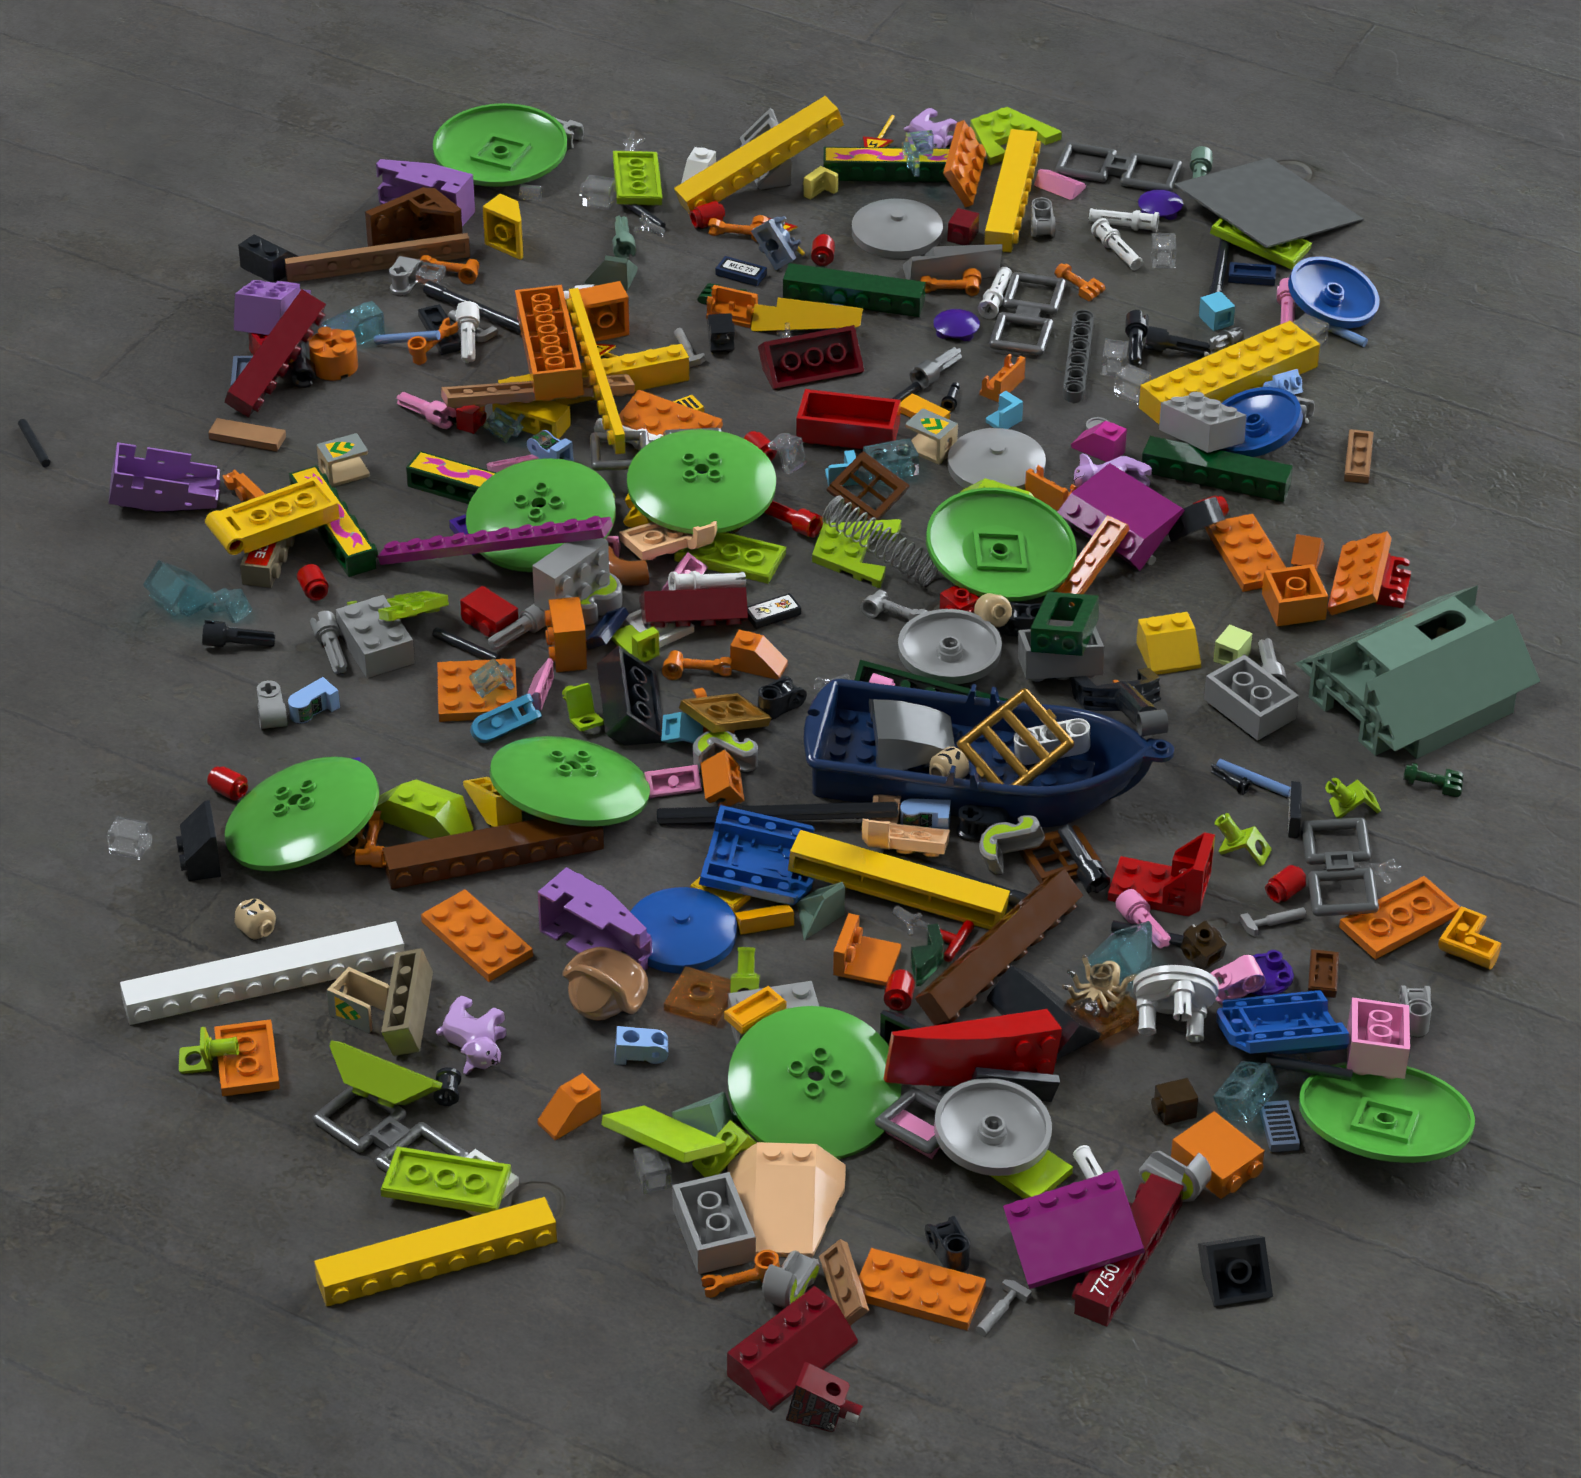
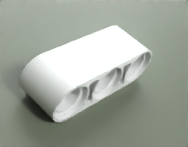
[1014,718,1090,765]

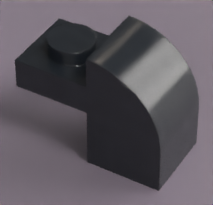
[707,313,735,352]
[1168,497,1226,542]

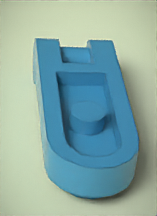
[470,694,542,743]

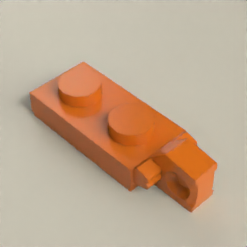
[223,469,265,501]

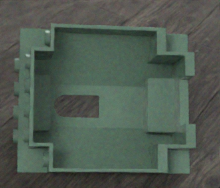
[1295,585,1541,759]

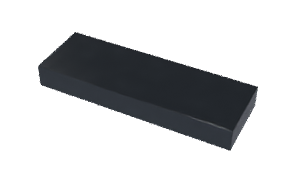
[418,304,461,355]
[970,1067,1060,1102]

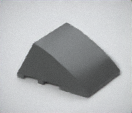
[869,699,955,771]

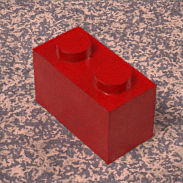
[460,586,519,637]

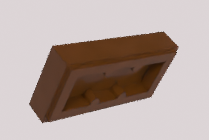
[1308,949,1339,998]

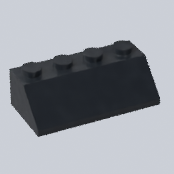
[597,646,663,745]

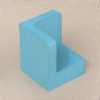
[1199,292,1235,331]
[986,391,1023,429]
[825,450,858,486]
[661,712,704,743]

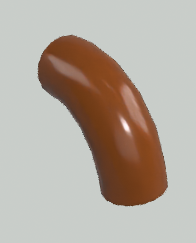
[608,546,649,586]

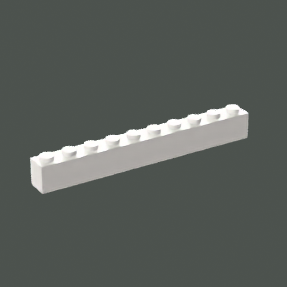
[120,921,404,1025]

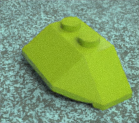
[375,779,473,839]
[329,1040,443,1108]

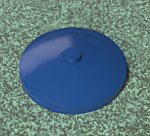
[1288,257,1379,328]
[1219,387,1303,457]
[630,887,737,973]

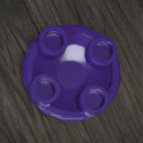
[1138,190,1183,220]
[933,309,980,341]
[1251,950,1294,996]

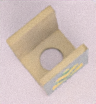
[905,409,958,465]
[317,433,370,487]
[327,967,389,1033]

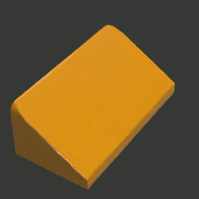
[734,904,794,935]

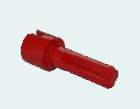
[764,500,823,538]

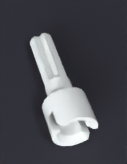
[456,301,480,363]

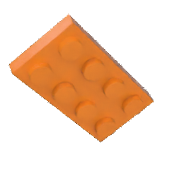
[943,120,986,208]
[619,389,723,435]
[1206,514,1286,592]
[1327,531,1392,615]
[1339,876,1460,960]
[421,889,533,982]
[859,1248,986,1331]

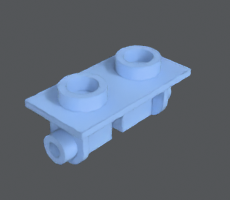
[1263,369,1303,395]

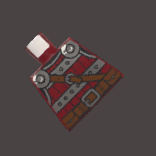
[786,1362,863,1432]

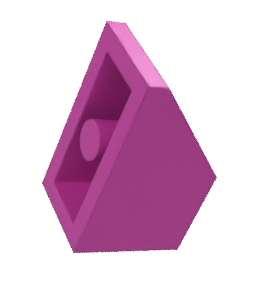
[1071,421,1127,462]

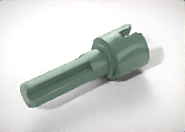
[1190,146,1213,179]
[612,216,636,259]

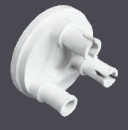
[1133,965,1219,1042]

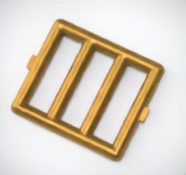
[957,688,1074,786]

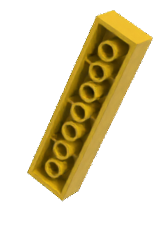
[1139,321,1320,424]

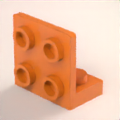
[833,913,901,986]

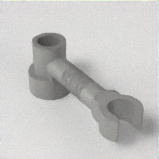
[861,590,928,621]

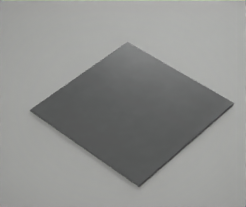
[1174,158,1363,248]

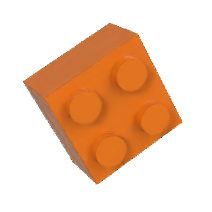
[579,281,630,342]
[1262,564,1328,626]
[544,597,587,672]

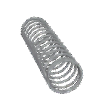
[822,496,939,587]

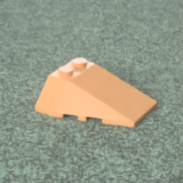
[728,1142,846,1258]

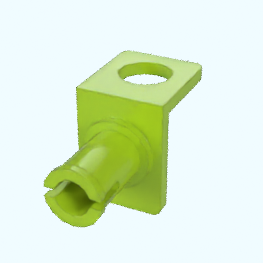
[562,683,604,731]
[1325,778,1381,819]
[1215,813,1271,866]
[730,947,760,993]
[179,1027,239,1074]

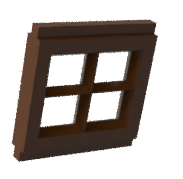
[826,451,910,521]
[1019,825,1104,883]

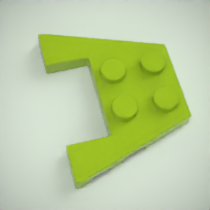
[970,107,1062,165]
[812,519,901,588]
[347,591,449,621]

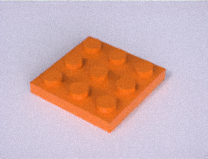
[437,659,517,722]

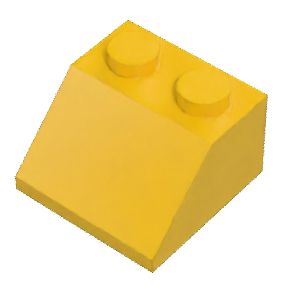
[483,194,523,260]
[1136,612,1201,675]

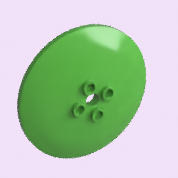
[433,103,567,187]
[627,429,776,534]
[466,458,616,572]
[926,488,1077,601]
[489,736,650,826]
[225,757,379,871]
[728,1006,901,1159]
[1299,1062,1475,1163]

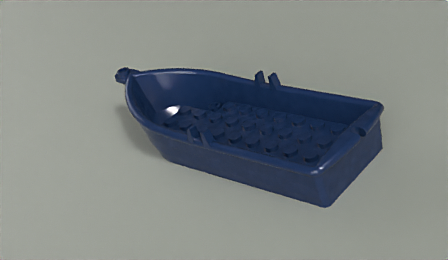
[803,679,1174,827]

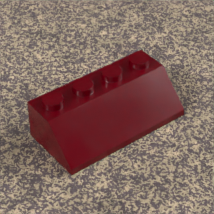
[758,325,864,389]
[639,587,748,628]
[727,1286,858,1411]

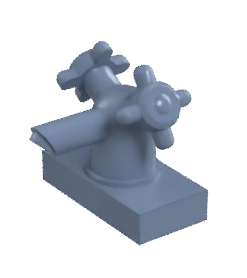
[751,216,801,270]

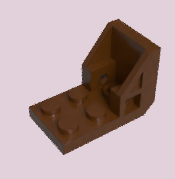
[365,187,463,247]

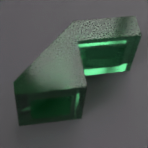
[910,923,944,987]

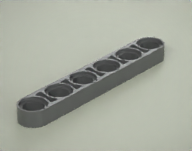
[1063,310,1094,403]

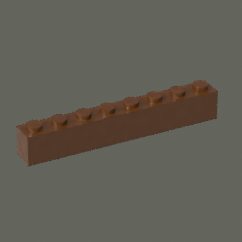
[383,818,604,890]
[915,869,1083,1025]

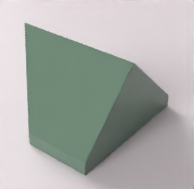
[584,255,638,290]
[796,882,845,940]
[671,1092,733,1137]

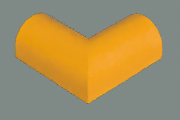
[1438,906,1502,969]

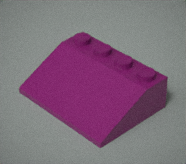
[1058,463,1185,571]
[1003,1170,1145,1289]

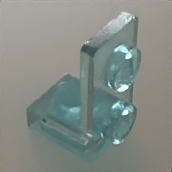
[902,130,934,176]

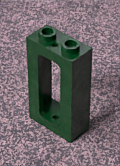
[1031,592,1099,656]

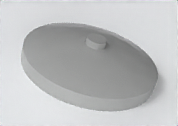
[852,199,943,259]
[948,428,1046,490]
[898,609,1002,684]
[934,1078,1052,1176]

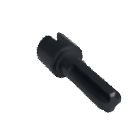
[1125,310,1149,366]
[1144,326,1211,356]
[290,342,316,388]
[202,620,276,647]
[1058,824,1111,894]

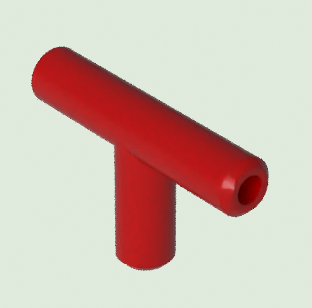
[932,920,975,962]

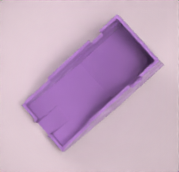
[376,159,475,227]
[234,280,311,335]
[109,442,220,511]
[538,867,652,970]

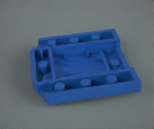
[699,805,814,906]
[1216,990,1349,1055]

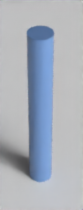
[1304,313,1368,347]
[374,330,441,345]
[1216,759,1290,798]

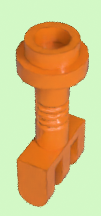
[1054,263,1106,301]

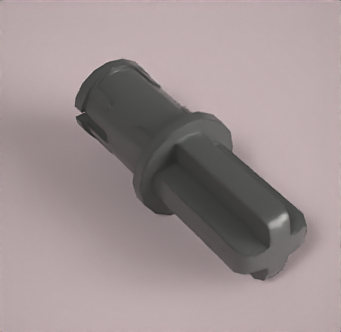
[1208,327,1244,351]

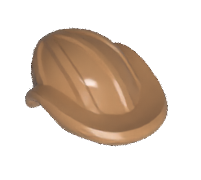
[562,947,648,1021]

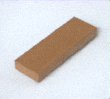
[208,418,286,451]
[1344,430,1374,483]
[819,1239,869,1326]

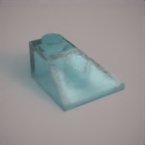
[321,301,385,345]
[1082,921,1152,984]

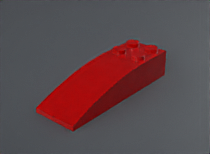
[883,1009,1062,1086]

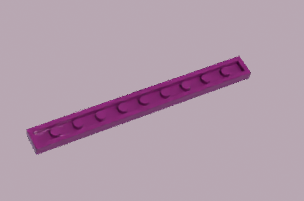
[377,516,613,565]

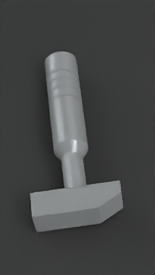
[448,310,498,343]
[674,328,706,368]
[1240,907,1306,937]
[976,1280,1032,1336]

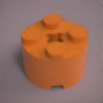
[309,326,358,381]

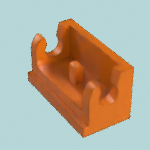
[706,285,758,328]
[979,354,1026,402]
[1025,465,1077,511]
[701,750,745,806]

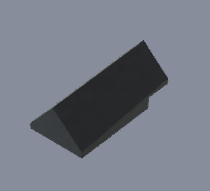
[987,966,1101,1060]

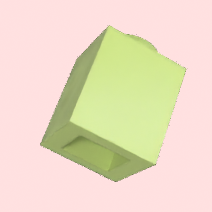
[1213,625,1252,666]

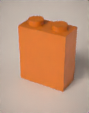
[1171,1111,1264,1199]

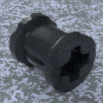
[433,1067,462,1106]

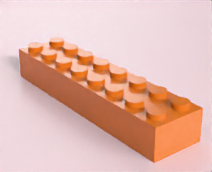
[515,285,584,402]

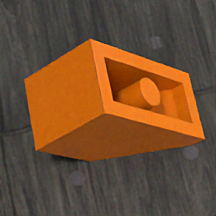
[1291,534,1324,571]
[730,630,788,680]
[537,1073,601,1141]

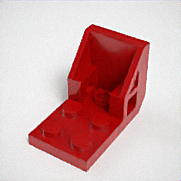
[1108,832,1215,917]

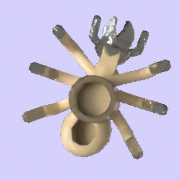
[1062,955,1137,1018]

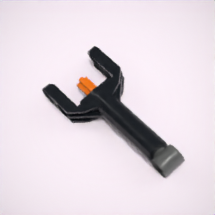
[1071,668,1168,736]

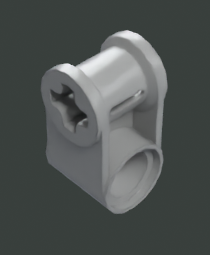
[1031,197,1056,237]
[389,256,424,296]
[257,680,287,729]
[1399,985,1432,1037]

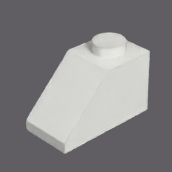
[681,147,716,183]

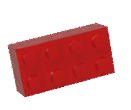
[796,389,901,452]

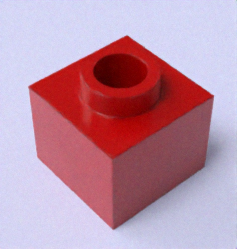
[456,405,487,434]

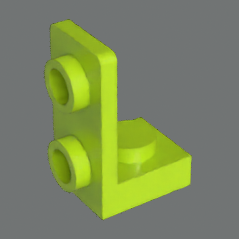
[611,625,660,662]
[692,1120,757,1178]

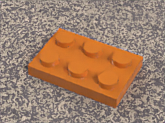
[214,1019,280,1096]

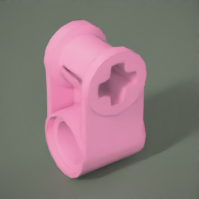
[1210,955,1266,1005]

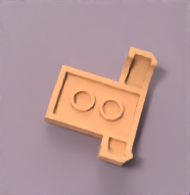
[619,521,717,560]
[862,794,950,857]

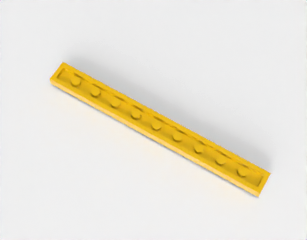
[565,288,625,454]

